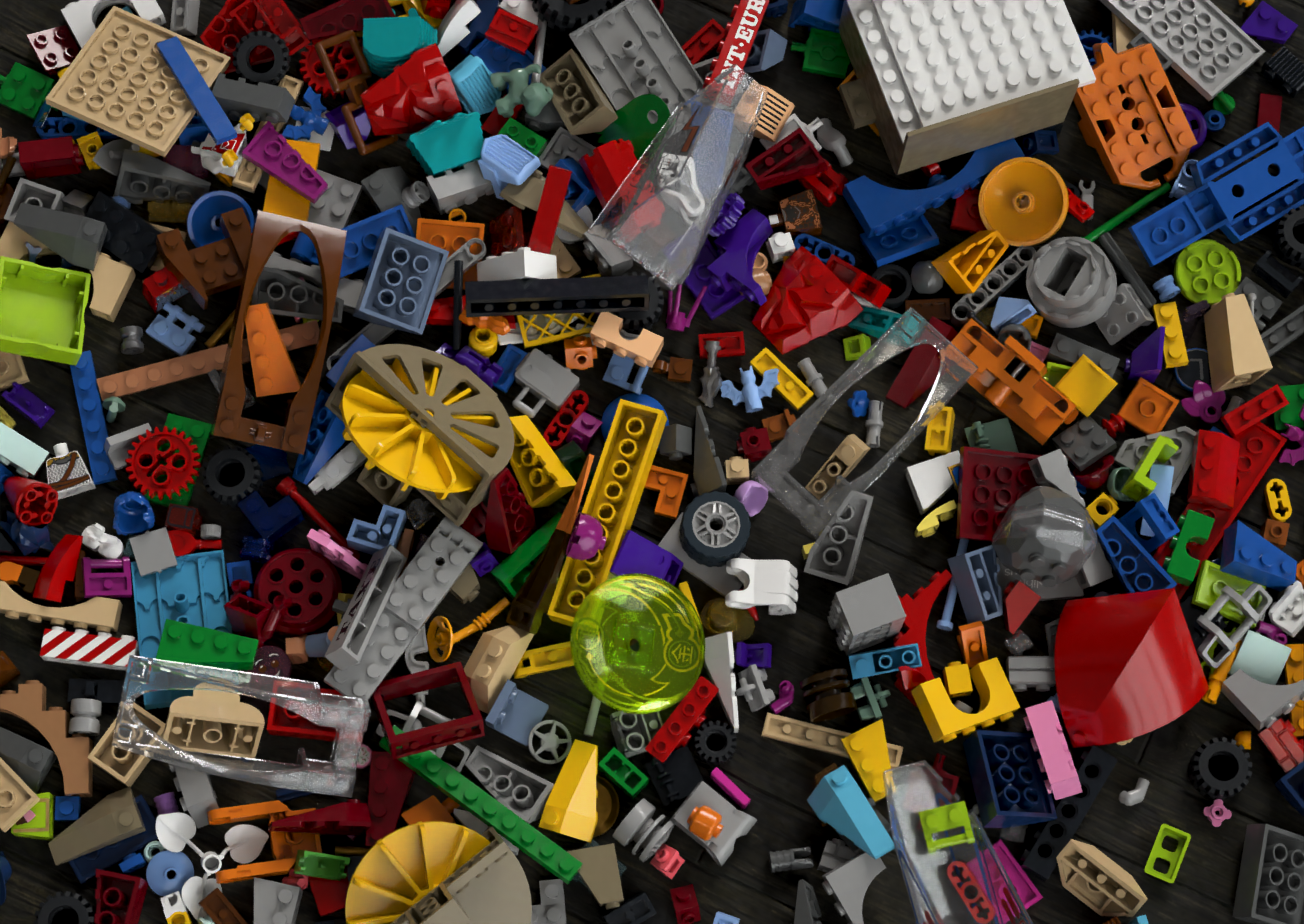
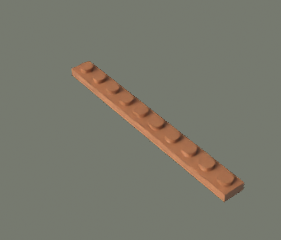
[96,320,320,401]

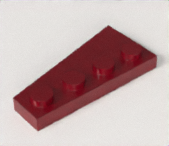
[299,0,395,41]

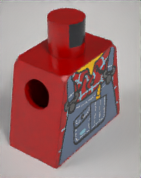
[143,267,189,313]

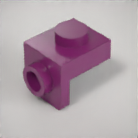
[566,411,603,452]

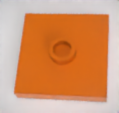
[1117,377,1179,435]

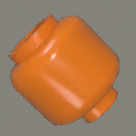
[687,805,724,841]

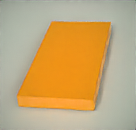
[263,139,321,222]

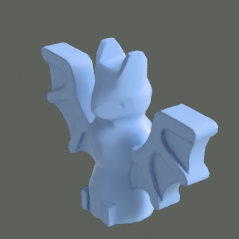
[720,366,780,413]

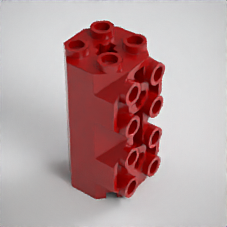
[579,139,665,243]

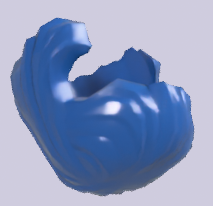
[113,491,155,535]

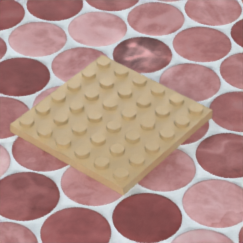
[45,6,231,157]

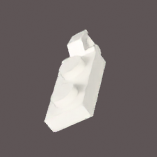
[308,442,367,495]

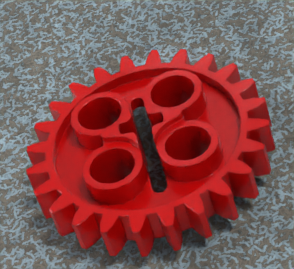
[299,37,363,99]
[125,426,201,500]

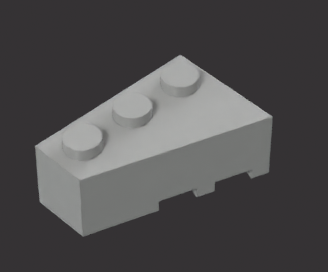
[426,160,495,215]
[167,749,219,828]

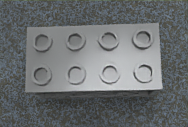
[827,573,906,656]

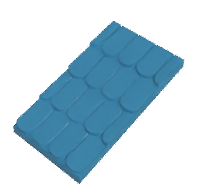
[131,550,239,710]

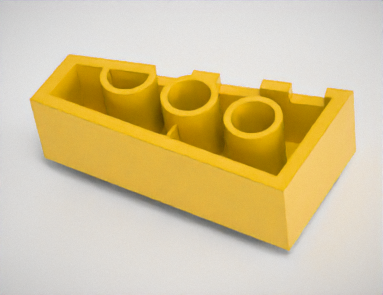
[509,415,576,508]

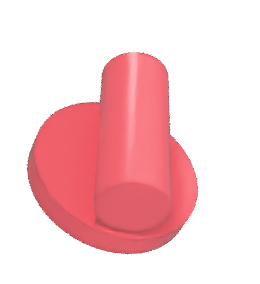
[282,867,308,890]

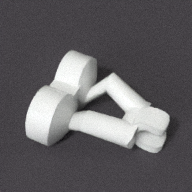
[81,523,124,559]

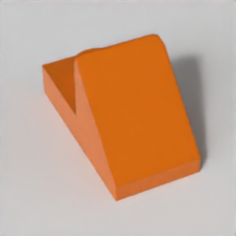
[957,621,989,669]

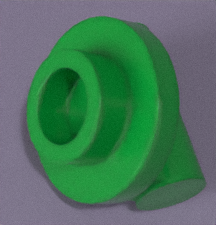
[1213,91,1236,115]

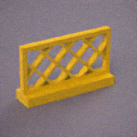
[516,273,601,348]

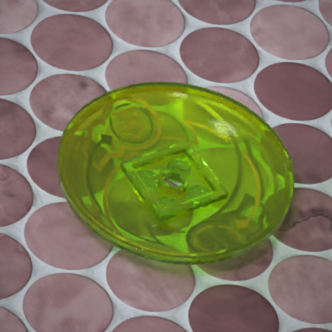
[570,574,705,714]

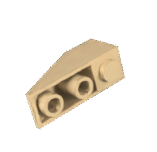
[805,434,871,502]

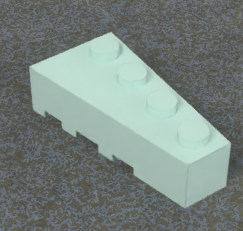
[0,422,49,479]

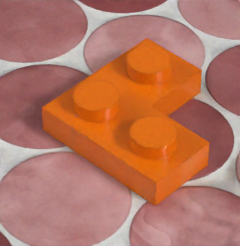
[644,465,689,519]

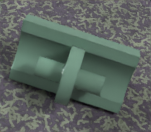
[849,677,891,722]

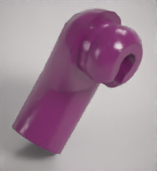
[769,680,794,714]

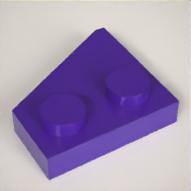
[1241,0,1298,45]

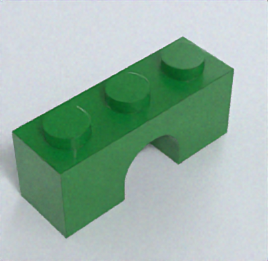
[1162,509,1215,587]

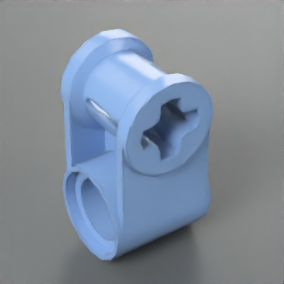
[1169,159,1198,199]

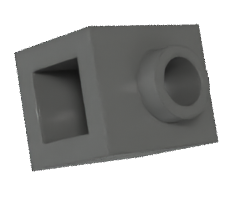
[660,423,692,461]

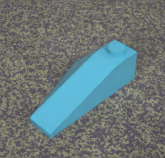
[807,765,896,860]

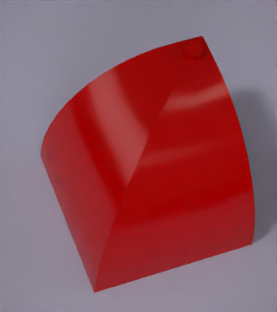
[1054,588,1209,748]

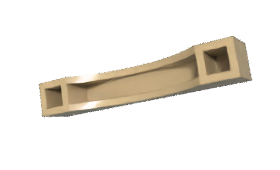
[0,581,123,633]

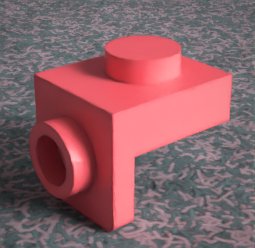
[650,843,685,880]

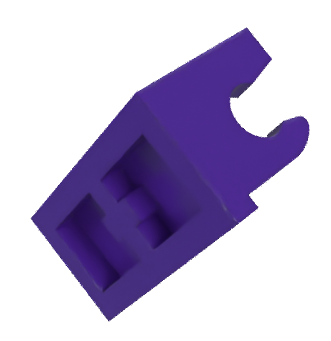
[1,382,55,429]

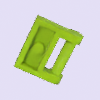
[918,801,975,854]

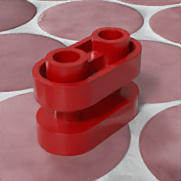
[798,159,848,207]

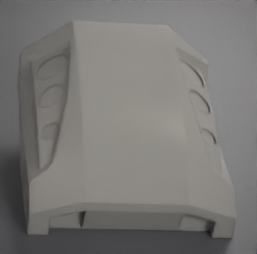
[610,701,663,758]

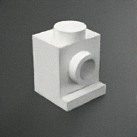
[766,232,795,263]

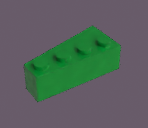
[154,619,259,671]

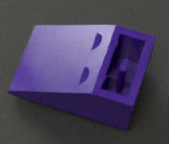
[610,530,684,604]

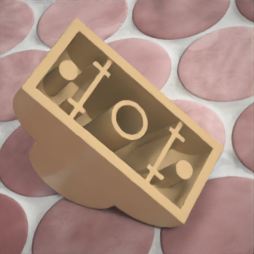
[161,680,265,759]

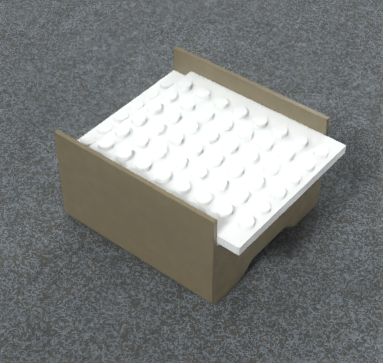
[839,0,1096,175]

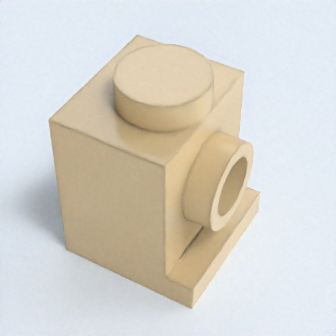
[724,456,749,485]

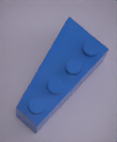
[1096,515,1177,593]

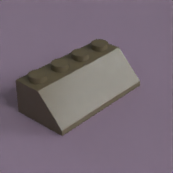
[540,49,618,135]

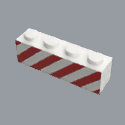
[40,626,139,672]

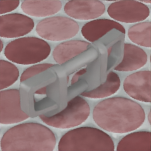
[1196,583,1272,668]
[376,701,470,773]

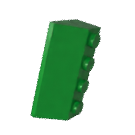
[490,512,574,599]

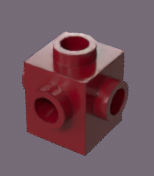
[736,427,772,462]

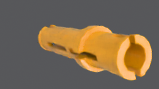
[1202,636,1242,704]

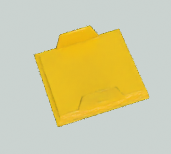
[1054,354,1118,418]

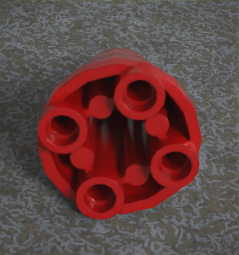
[4,476,58,526]

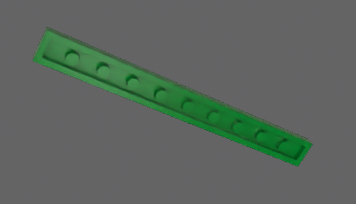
[379,725,583,885]

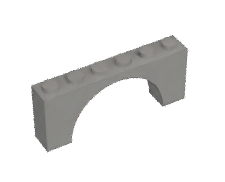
[1221,669,1304,731]
[822,851,886,924]

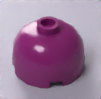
[566,512,606,560]

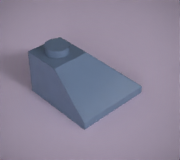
[741,29,788,75]

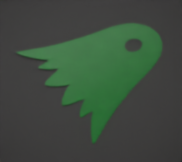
[594,94,671,183]

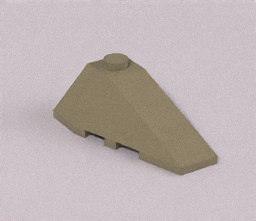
[499,169,590,238]
[48,786,146,866]

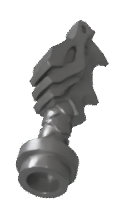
[698,341,722,408]

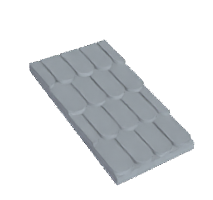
[569,0,719,138]

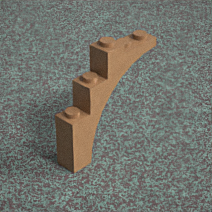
[0,680,93,797]

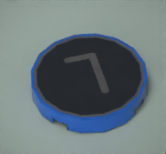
[1174,348,1212,392]

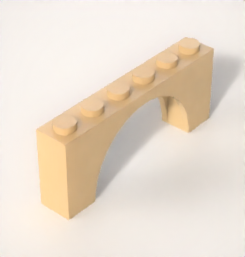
[0,221,136,322]

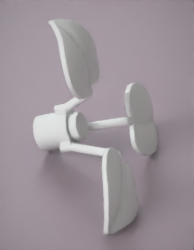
[155,812,269,920]

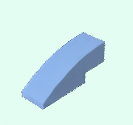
[1140,463,1174,537]

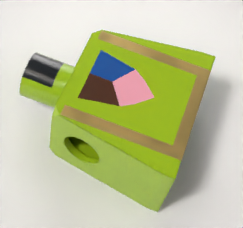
[11,792,54,841]

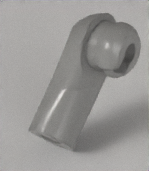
[1119,778,1150,806]

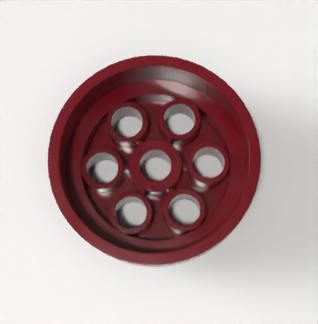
[254,548,344,638]

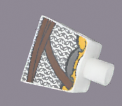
[46,443,96,500]

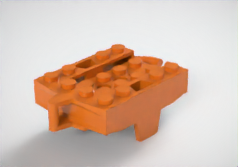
[1073,43,1198,190]

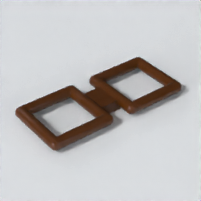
[315,30,398,156]

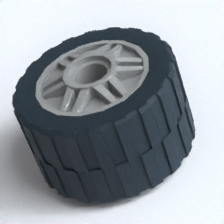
[679,491,751,567]

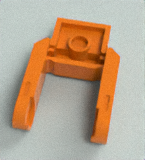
[207,800,322,884]

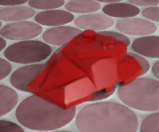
[200,0,311,74]
[360,43,463,136]
[752,246,864,355]

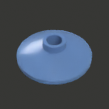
[146,850,194,897]

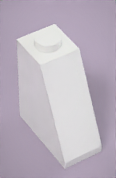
[905,450,960,515]

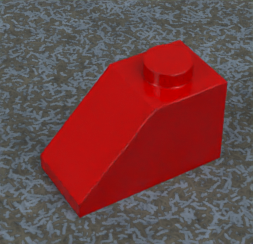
[1002,579,1041,634]

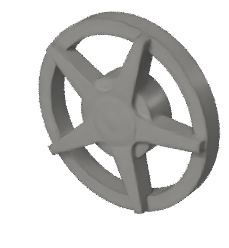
[528,720,572,764]

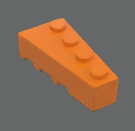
[245,303,302,397]

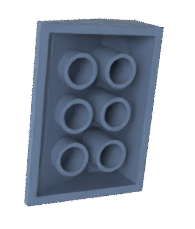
[353,227,449,335]

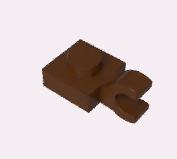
[653,357,693,384]

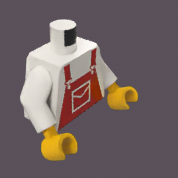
[191,113,255,177]

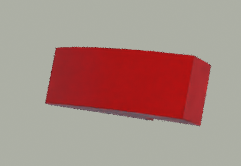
[826,254,892,308]
[33,534,83,603]

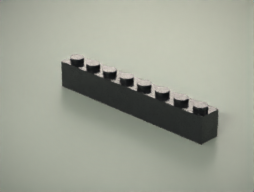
[465,275,649,317]

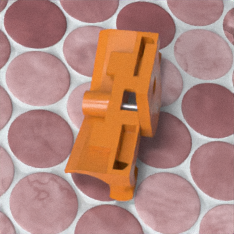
[939,318,1079,446]

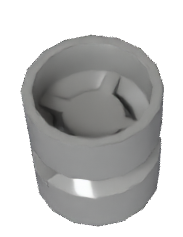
[68,698,102,736]

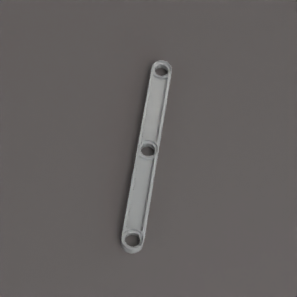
[327,238,486,370]

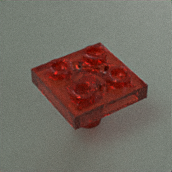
[489,206,532,256]

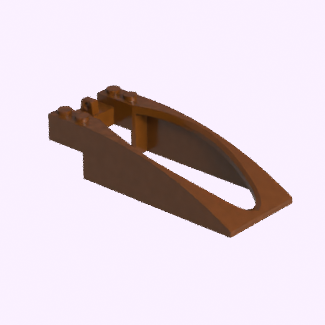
[211,210,347,455]

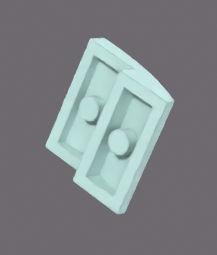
[1228,630,1292,685]

